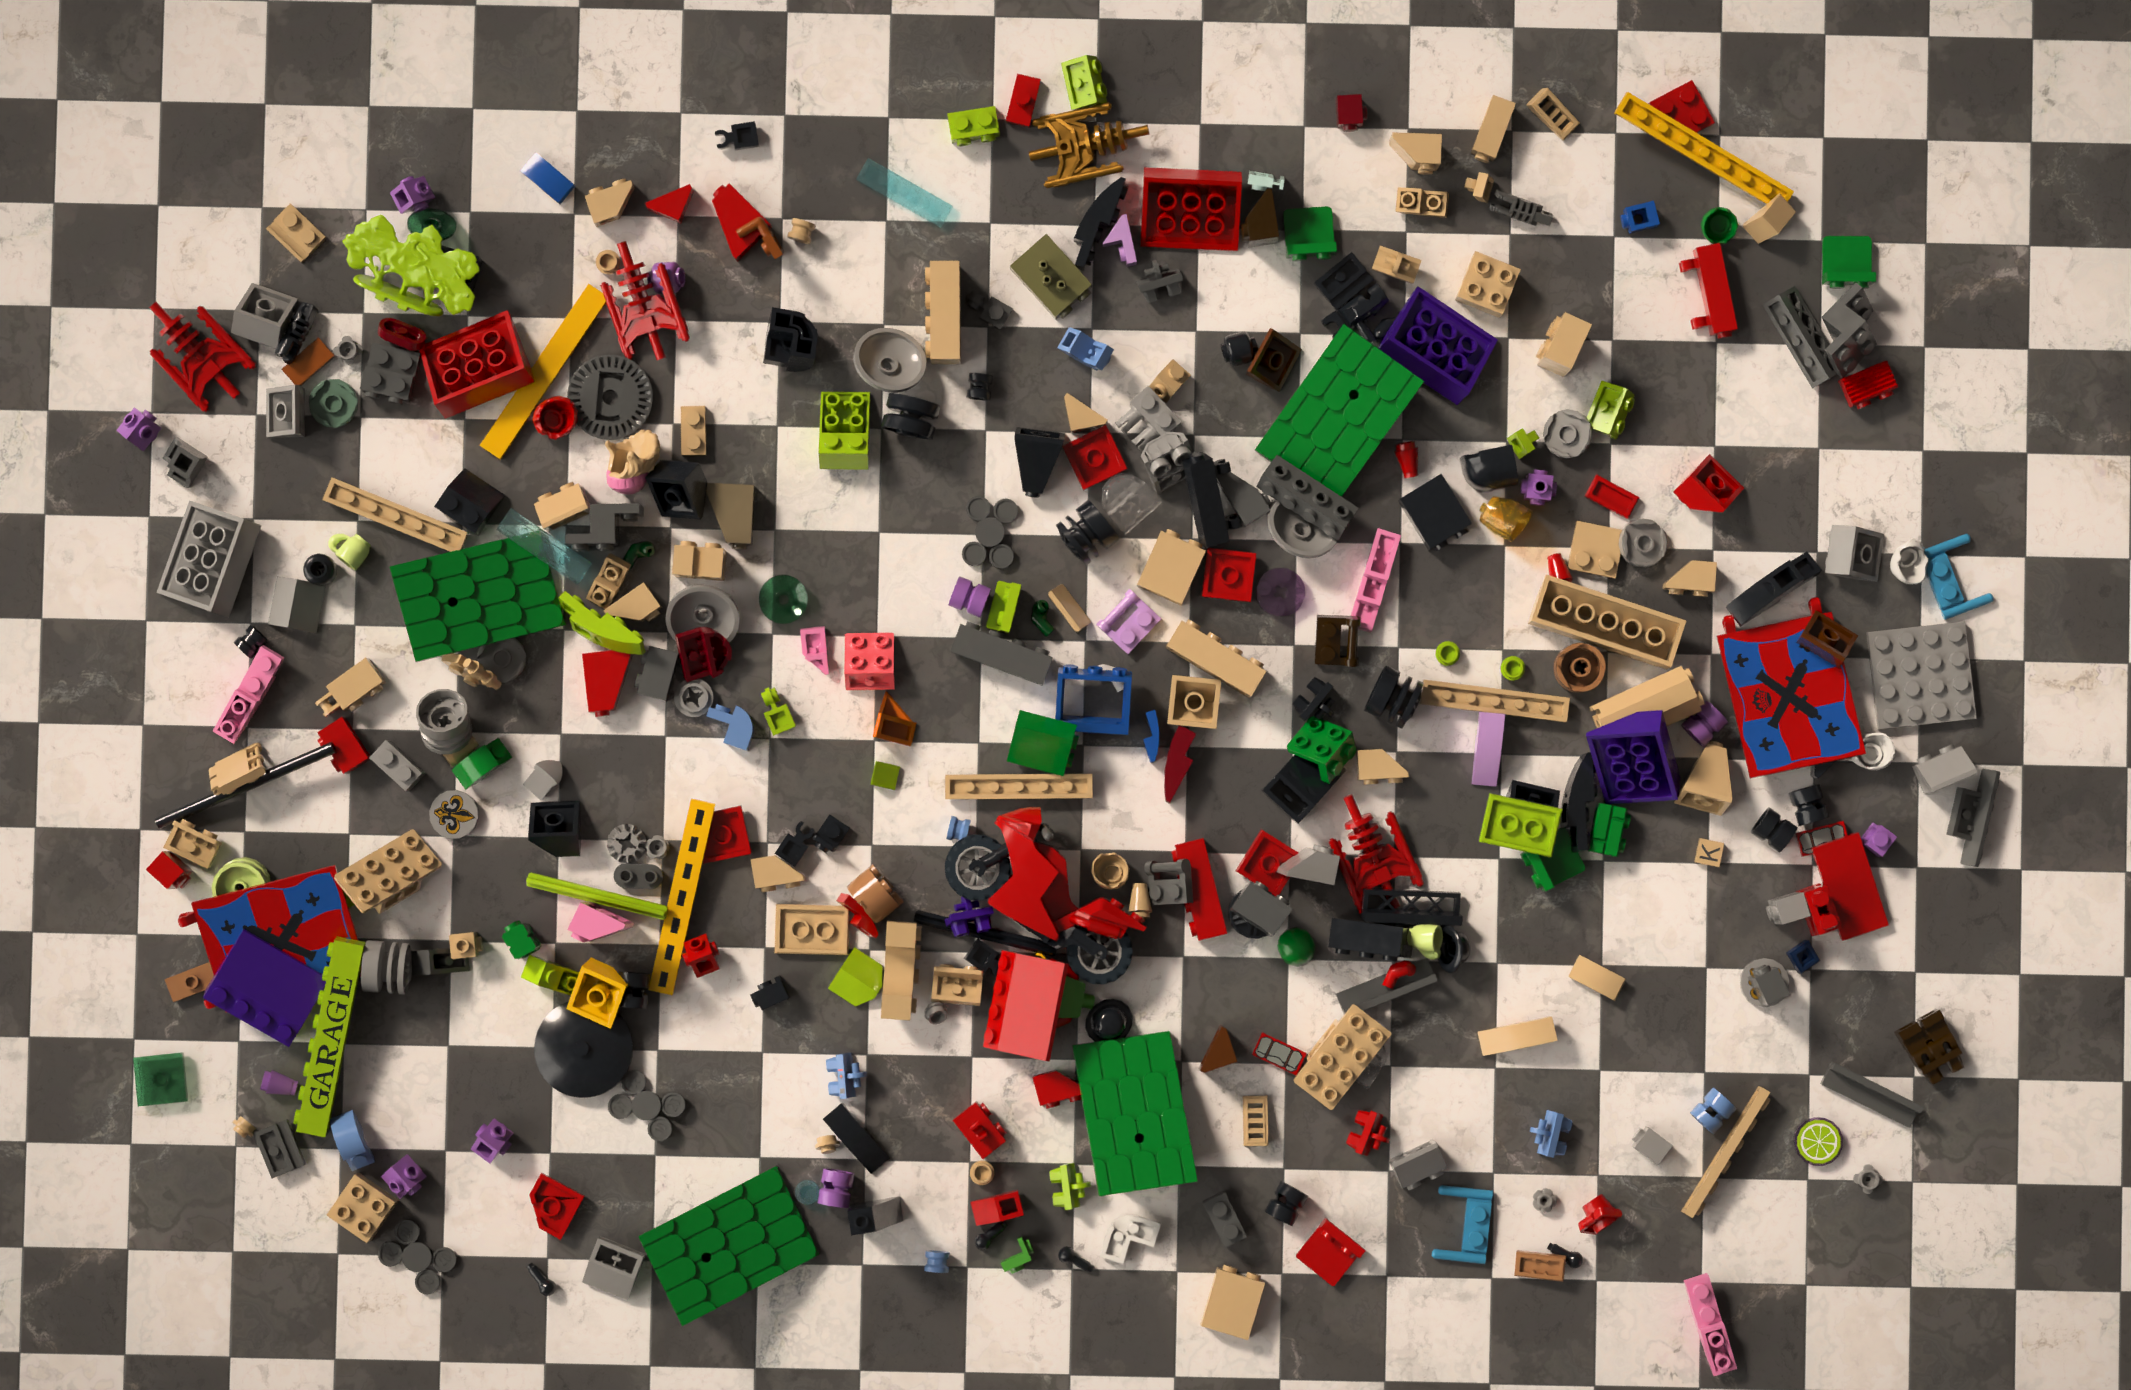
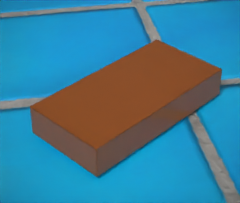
[281,337,336,386]

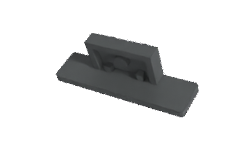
[1946,769,2000,867]

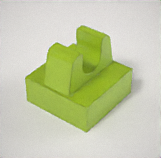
[1506,428,1539,459]

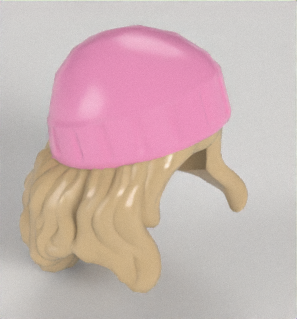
[605,430,660,495]

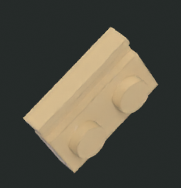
[266,203,326,263]

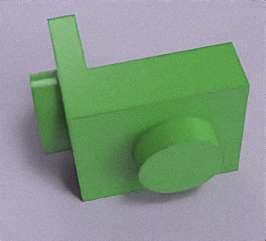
[1001,1236,1034,1274]

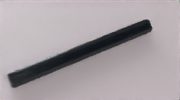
[914,910,1057,957]

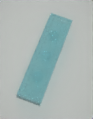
[856,158,953,228]
[496,508,592,585]

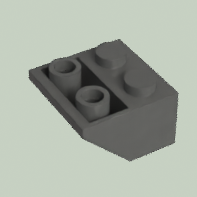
[1230,881,1292,937]

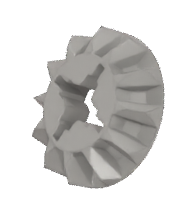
[674,679,714,717]
[607,824,646,863]

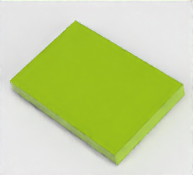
[1479,793,1562,857]

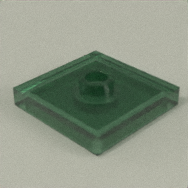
[133,1052,188,1107]

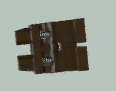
[1894,1009,1964,1084]

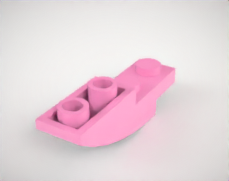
[213,645,284,744]
[1683,1273,1737,1376]

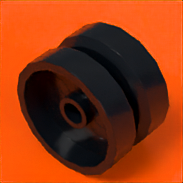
[881,393,941,440]

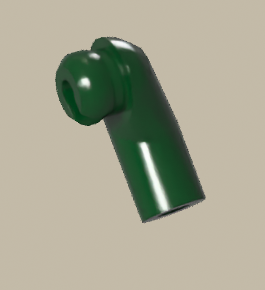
[623,541,655,569]
[1031,600,1054,637]

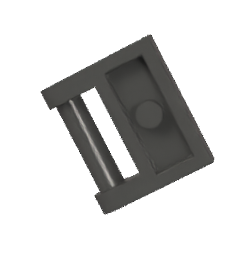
[1144,859,1193,905]

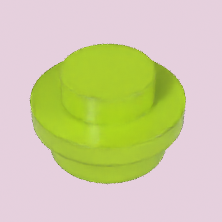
[1435,641,1460,666]
[1500,656,1525,681]

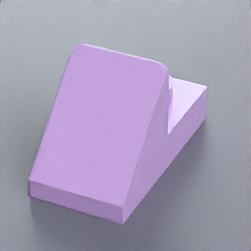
[1103,214,1137,267]

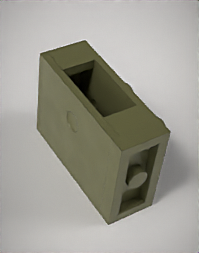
[1010,234,1092,320]

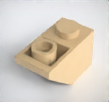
[585,179,635,227]
[1663,560,1717,597]
[1356,749,1408,785]
[751,855,805,892]

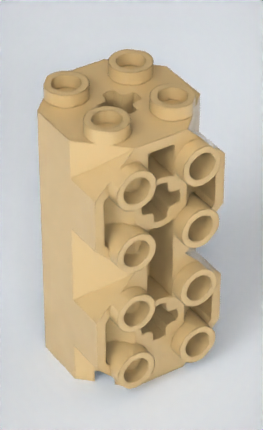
[1589,666,1705,728]

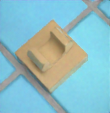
[1464,172,1494,203]

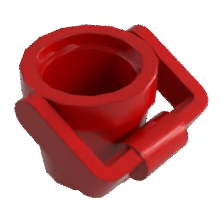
[1578,1194,1623,1235]

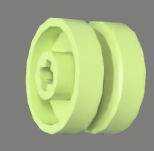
[211,857,271,897]

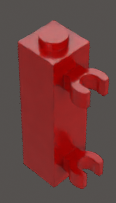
[1679,243,1738,339]

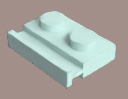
[1248,170,1285,191]

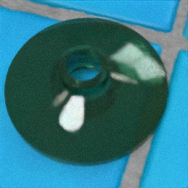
[407,208,456,241]
[759,575,808,624]

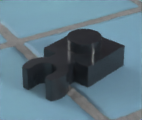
[715,121,759,151]
[775,821,815,867]
[963,938,999,977]

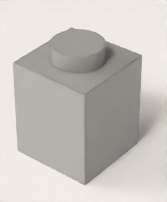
[1632,1127,1673,1165]

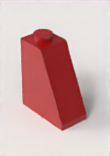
[712,183,772,262]
[582,650,633,717]

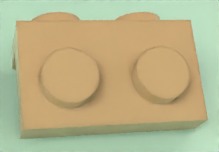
[163,819,222,869]
[931,964,983,1006]

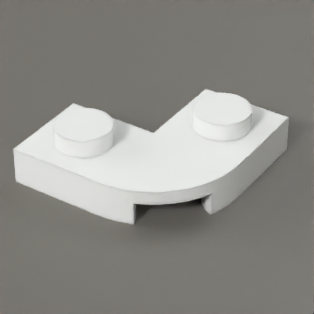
[1100,1215,1161,1264]

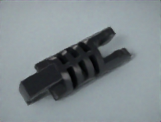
[275,302,318,364]

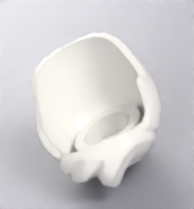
[1890,538,1928,585]
[1850,733,1895,771]

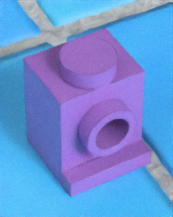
[1861,822,1897,857]

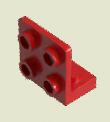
[1296,1218,1366,1286]

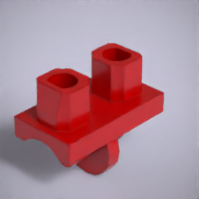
[1346,1110,1390,1156]

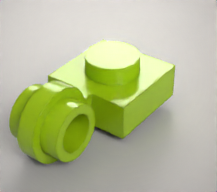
[761,687,796,736]

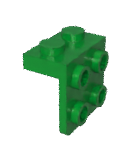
[1283,206,1337,261]
[1822,236,1876,289]
[1287,716,1356,784]
[1520,828,1585,892]

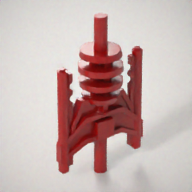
[600,241,690,360]
[149,301,256,412]
[1329,794,1424,913]

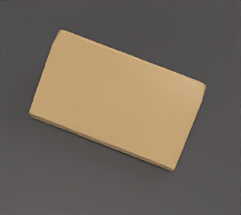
[1048,584,1091,633]

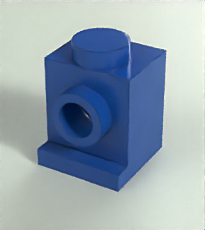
[1620,201,1660,234]

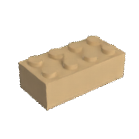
[925,261,961,364]
[1166,619,1266,698]

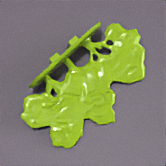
[342,215,479,316]

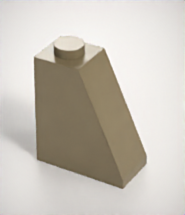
[706,483,755,550]

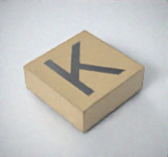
[1694,838,1724,867]

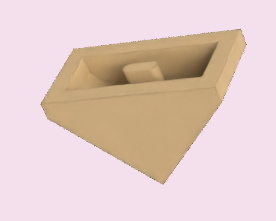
[1742,193,1796,244]
[1064,393,1108,433]

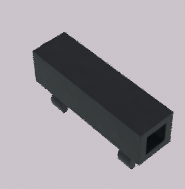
[1182,452,1242,548]

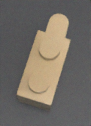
[315,657,386,717]

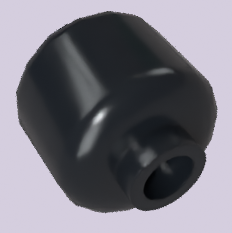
[1220,331,1258,366]
[303,553,337,586]

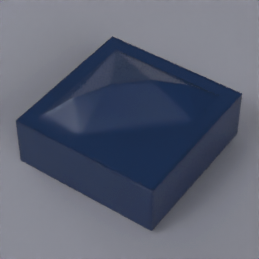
[1786,940,1820,974]

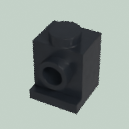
[750,975,790,1010]

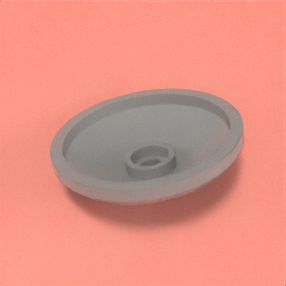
[853,328,926,393]
[1268,501,1337,558]
[666,585,740,643]

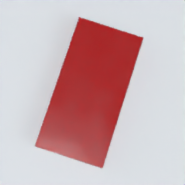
[1811,832,1889,941]

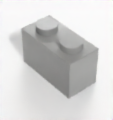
[369,740,426,792]
[1766,892,1811,925]

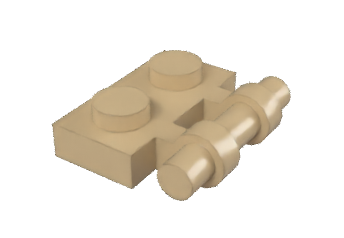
[441,653,501,690]

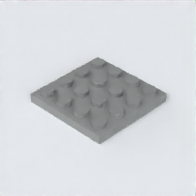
[1866,621,1977,730]

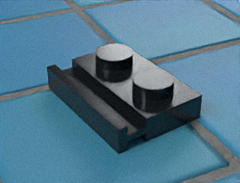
[1314,252,1374,310]

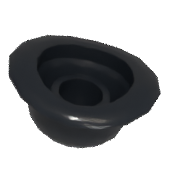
[1438,925,1471,973]
[1085,999,1133,1042]

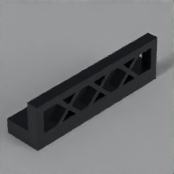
[1361,888,1463,926]

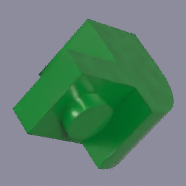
[451,737,512,790]

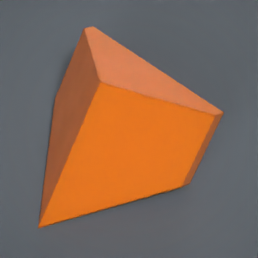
[873,691,917,746]

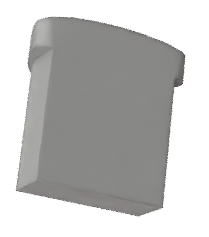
[523,760,562,800]

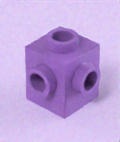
[390,176,435,214]
[116,407,162,451]
[1521,470,1557,506]
[471,1119,513,1164]
[381,1154,427,1199]

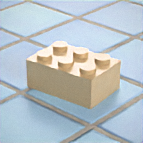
[1536,312,1592,377]

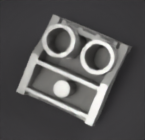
[1140,432,1193,495]

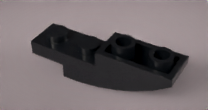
[1074,177,1129,270]
[1726,551,1822,627]
[1561,752,1598,853]

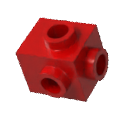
[682,934,720,978]

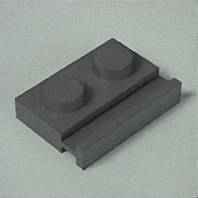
[253,1119,306,1179]

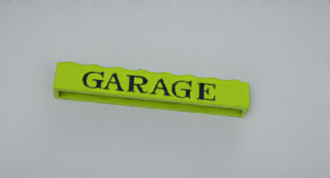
[293,936,366,1137]

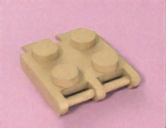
[209,743,265,795]

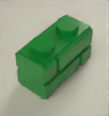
[1588,803,1631,857]
[502,920,542,959]

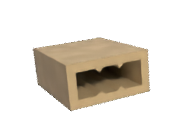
[1137,529,1206,605]
[1200,1265,1265,1340]

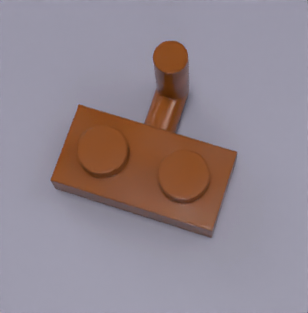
[736,217,785,259]

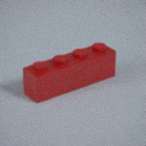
[1171,838,1227,941]

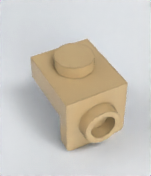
[1149,359,1191,403]
[449,932,483,959]

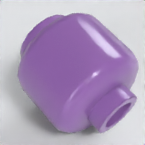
[647,262,685,294]

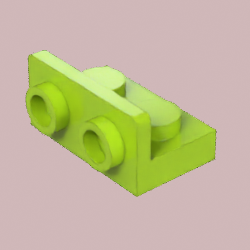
[1061,55,1107,110]
[947,106,1000,146]
[1586,381,1635,440]
[986,581,1022,634]

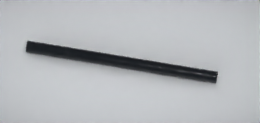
[155,742,337,829]

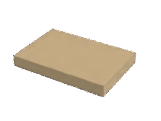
[774,904,850,955]

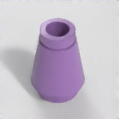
[260,1070,298,1095]

